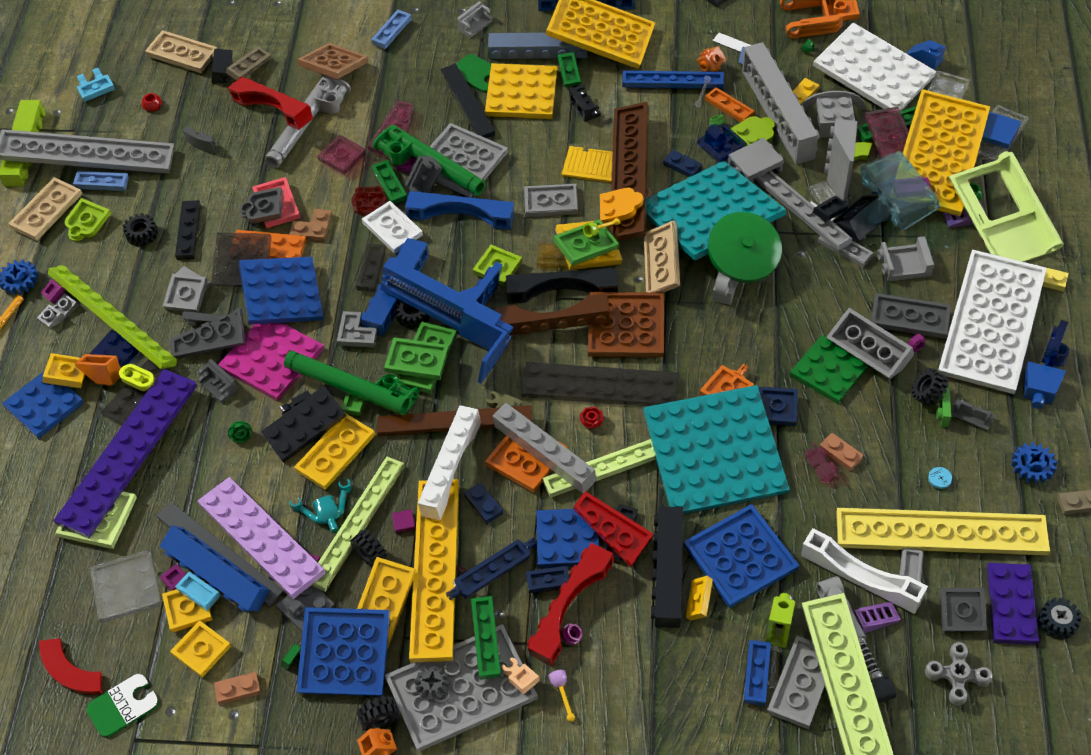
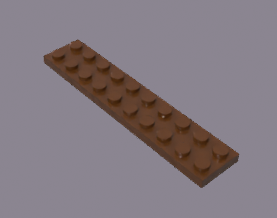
[609,102,649,241]

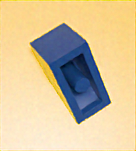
[907,40,946,70]

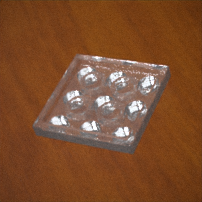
[89,549,162,623]

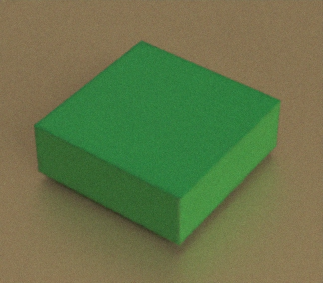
[281,644,301,671]

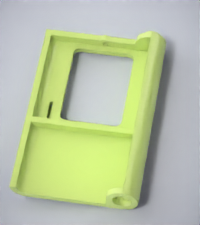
[949,151,1064,262]

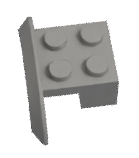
[801,91,866,138]

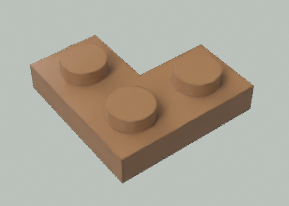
[289,209,332,242]

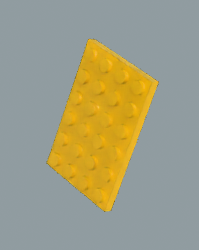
[545,0,655,69]

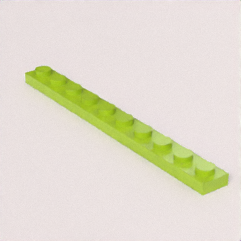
[48,265,177,369]

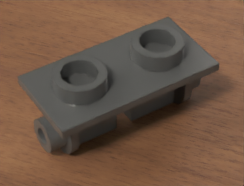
[951,399,995,431]

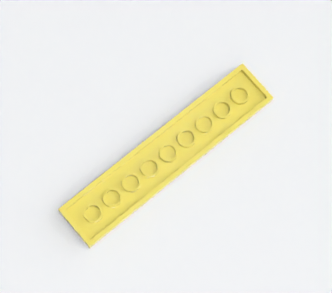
[836,508,1050,555]

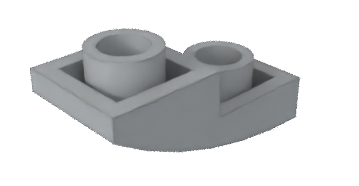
[37,293,79,328]

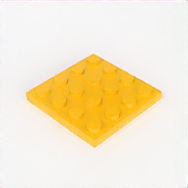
[485,63,557,119]

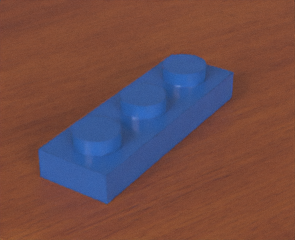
[743,640,771,706]

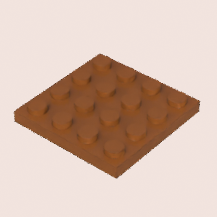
[588,292,664,357]

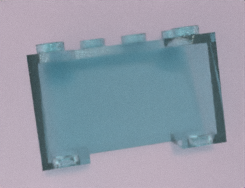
[859,151,940,231]

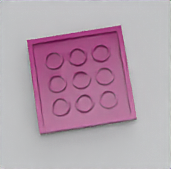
[218,323,324,401]

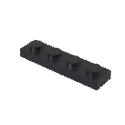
[175,200,201,260]

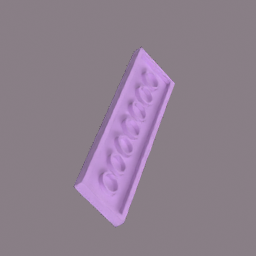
[198,477,326,599]

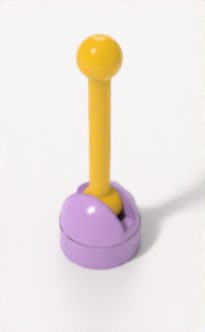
[549,670,575,722]

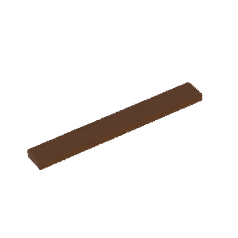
[377,405,532,436]

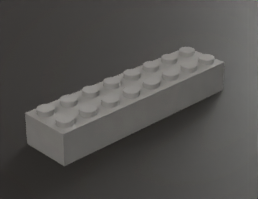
[742,42,819,165]

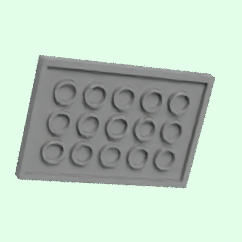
[385,624,538,752]

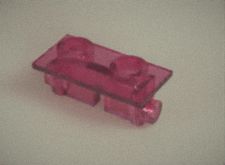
[805,442,839,484]

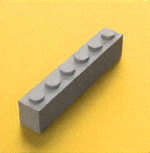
[493,403,597,494]

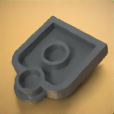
[240,187,283,223]

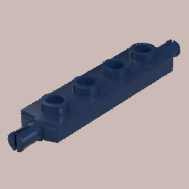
[446,538,537,600]

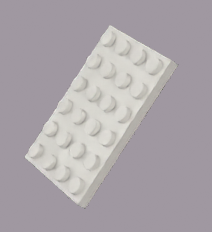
[813,23,936,114]

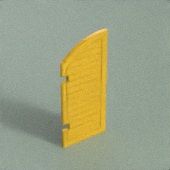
[562,146,613,183]

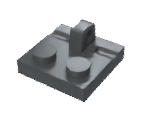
[276,586,336,633]
[939,588,987,632]

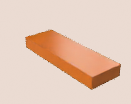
[705,87,755,122]

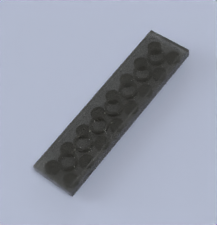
[521,362,678,406]

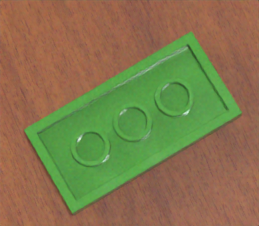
[397,322,457,394]

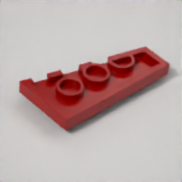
[573,491,654,568]

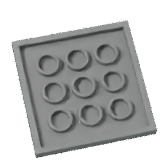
[412,123,508,197]

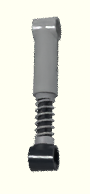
[816,576,896,704]

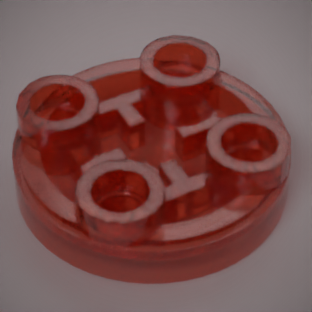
[351,186,387,216]

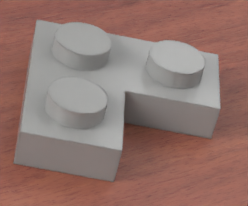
[337,311,378,348]

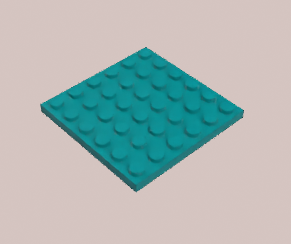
[647,161,786,260]
[643,385,790,514]

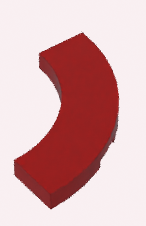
[39,638,102,695]

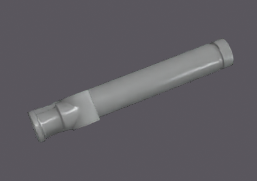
[265,75,351,168]

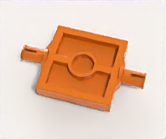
[699,364,754,396]

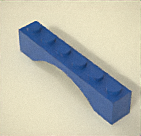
[405,191,515,230]

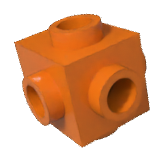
[696,46,727,72]
[357,728,397,755]

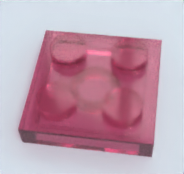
[318,135,367,175]

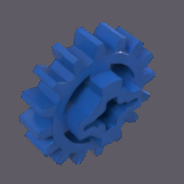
[0,259,39,295]
[1011,442,1057,484]

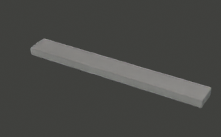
[754,171,853,251]

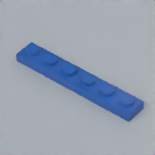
[622,71,724,89]

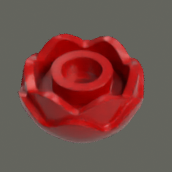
[141,93,162,112]
[580,407,604,429]

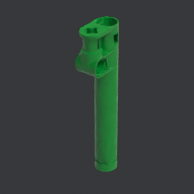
[372,124,486,196]
[284,350,419,415]

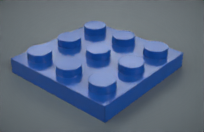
[2,371,84,439]
[536,509,599,568]

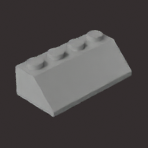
[826,308,914,379]

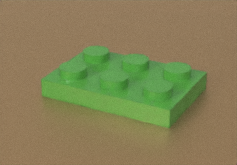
[553,219,619,266]
[384,337,449,380]

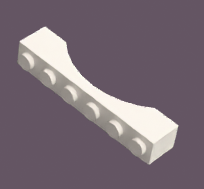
[418,406,481,520]
[801,528,928,614]

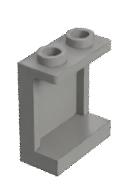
[728,138,784,184]
[877,236,934,281]

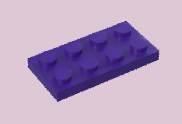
[986,563,1039,645]

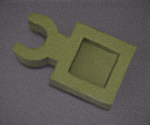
[486,391,522,408]

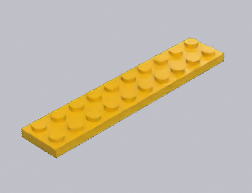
[409,479,459,663]

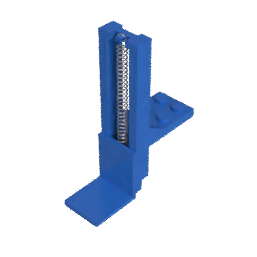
[380,257,514,384]

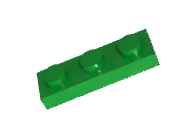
[372,160,407,205]

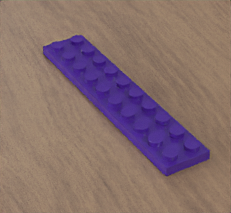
[53,369,197,539]

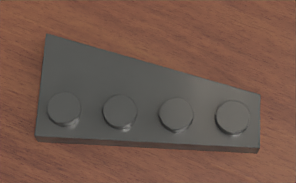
[170,308,246,358]

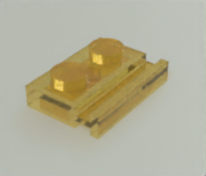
[537,243,569,269]

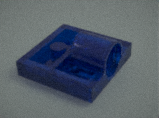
[697,124,747,163]
[1041,320,1070,367]

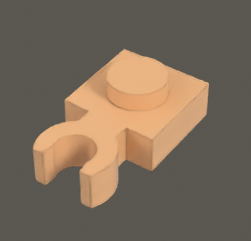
[501,658,540,694]

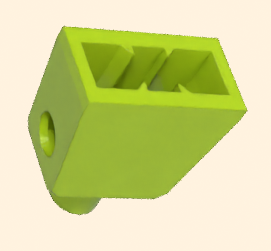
[765,593,795,648]

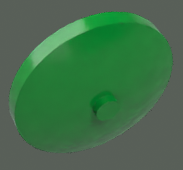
[707,212,782,283]

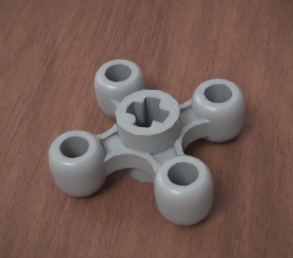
[925,642,992,706]

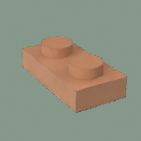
[819,433,864,472]
[214,672,261,705]

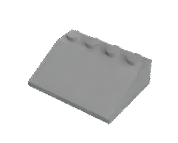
[824,119,857,203]

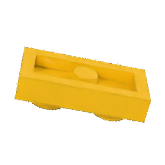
[792,78,819,105]
[685,576,713,621]

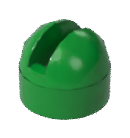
[800,38,815,53]

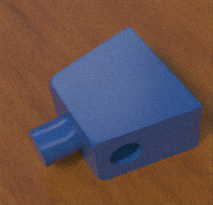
[1024,361,1066,409]

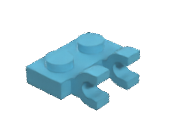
[77,68,115,102]

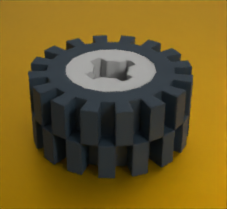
[1038,598,1082,640]

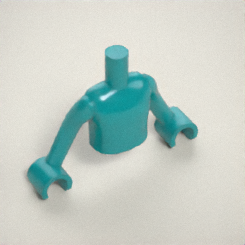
[289,479,352,533]

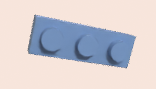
[371,10,412,49]
[73,171,129,191]

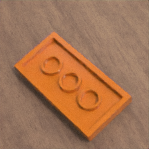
[228,230,307,262]

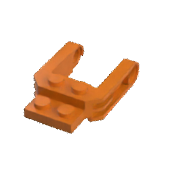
[779,0,860,39]

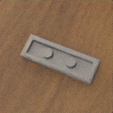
[818,236,874,268]

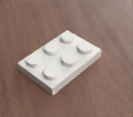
[362,201,423,254]

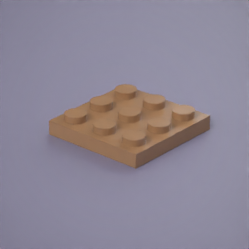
[298,43,368,79]

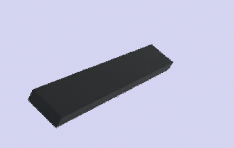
[440,63,495,138]

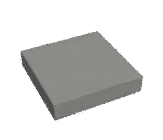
[163,274,208,313]

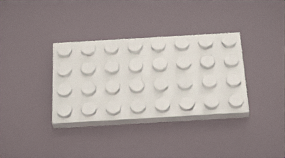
[938,250,1047,394]

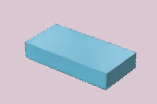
[175,572,221,611]

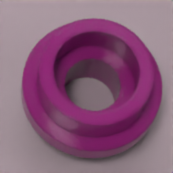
[562,624,582,645]

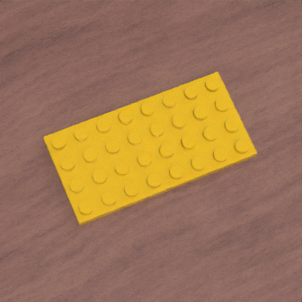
[889,89,990,216]

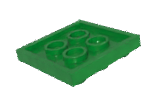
[790,335,870,404]

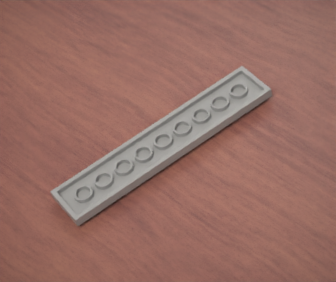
[0,129,175,174]

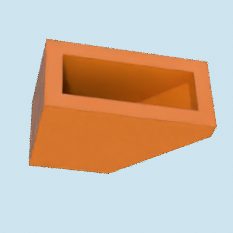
[75,354,121,386]

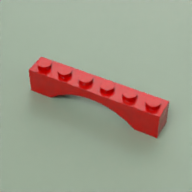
[228,77,313,130]
[527,543,614,666]

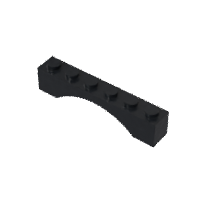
[506,268,618,304]

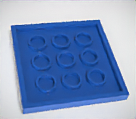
[239,257,323,325]
[683,504,800,609]
[296,607,390,697]

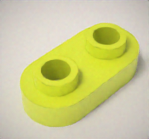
[119,364,155,391]

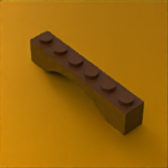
[496,293,611,336]

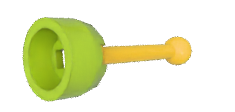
[583,218,620,238]

